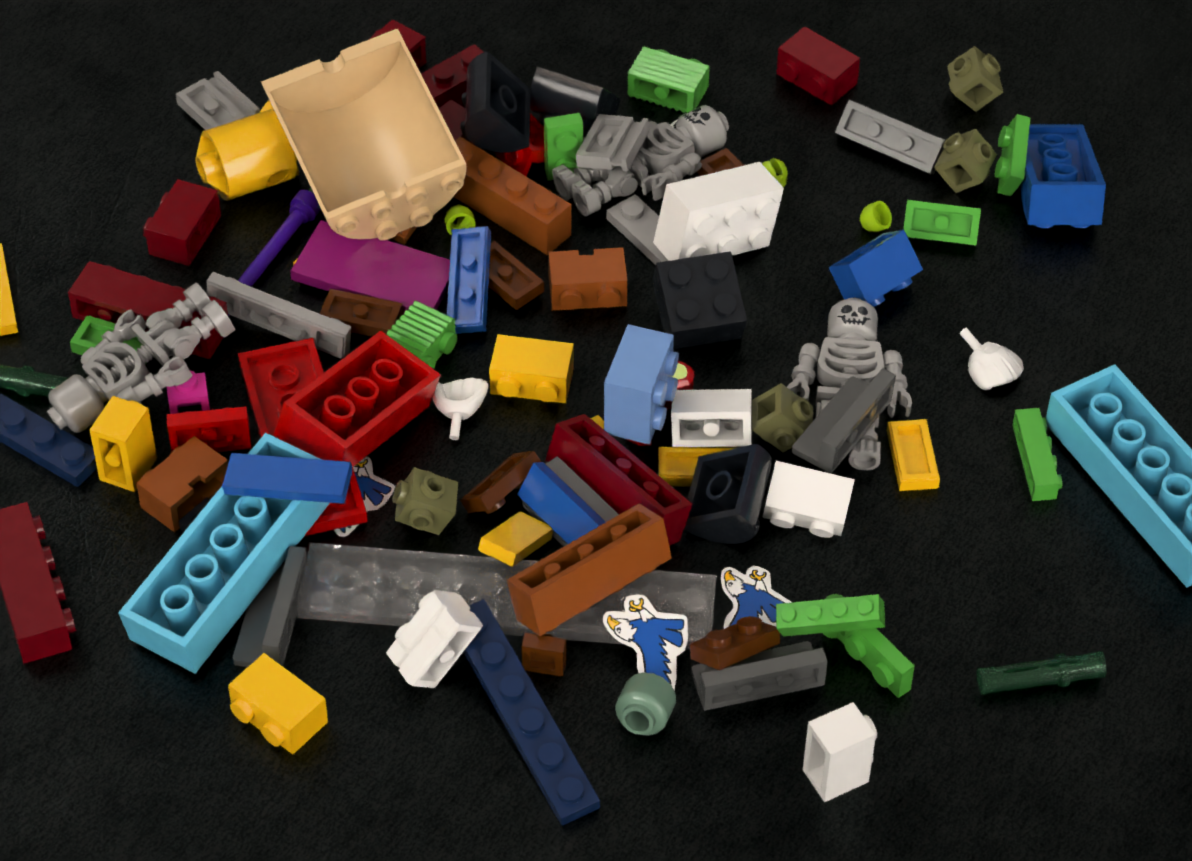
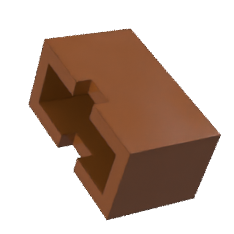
[548,247,628,310]
[136,436,228,532]

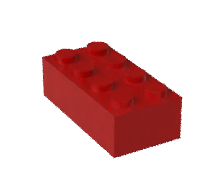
[274,330,441,467]

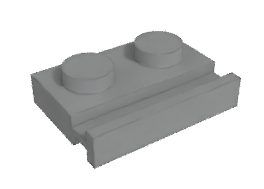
[176,71,260,130]
[576,114,650,172]

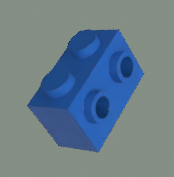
[829,230,923,307]

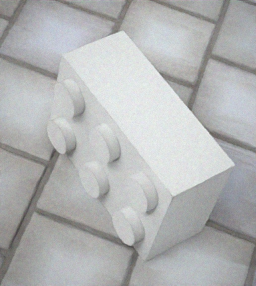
[653,162,784,261]

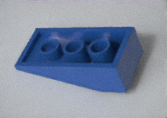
[1020,124,1106,228]

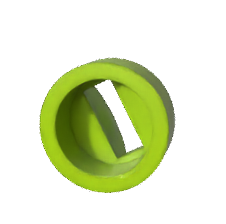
[762,158,788,187]
[859,201,892,232]
[445,205,476,235]

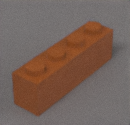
[453,136,572,256]
[507,504,672,636]

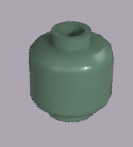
[615,672,676,736]

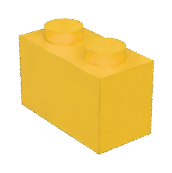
[489,334,574,403]
[89,396,157,492]
[228,653,328,755]

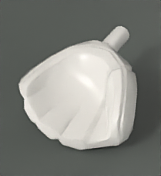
[959,327,1024,390]
[432,378,488,440]

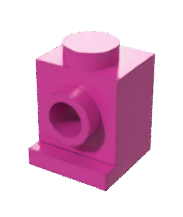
[167,370,210,414]

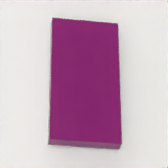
[291,220,450,315]

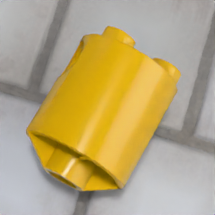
[196,109,299,201]

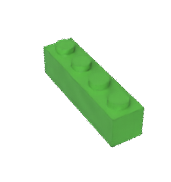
[1012,408,1062,501]
[776,594,885,637]

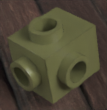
[947,46,1003,112]
[934,129,997,193]
[752,383,813,452]
[392,467,458,535]

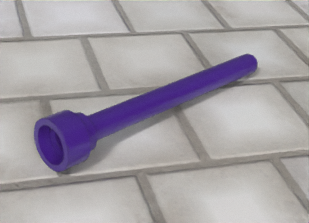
[228,190,321,317]

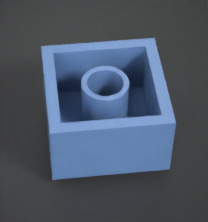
[604,324,679,445]

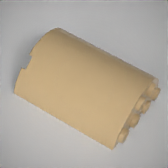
[261,28,467,241]

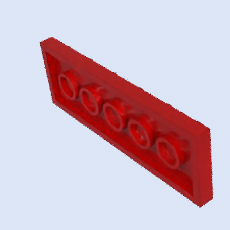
[238,338,368,536]

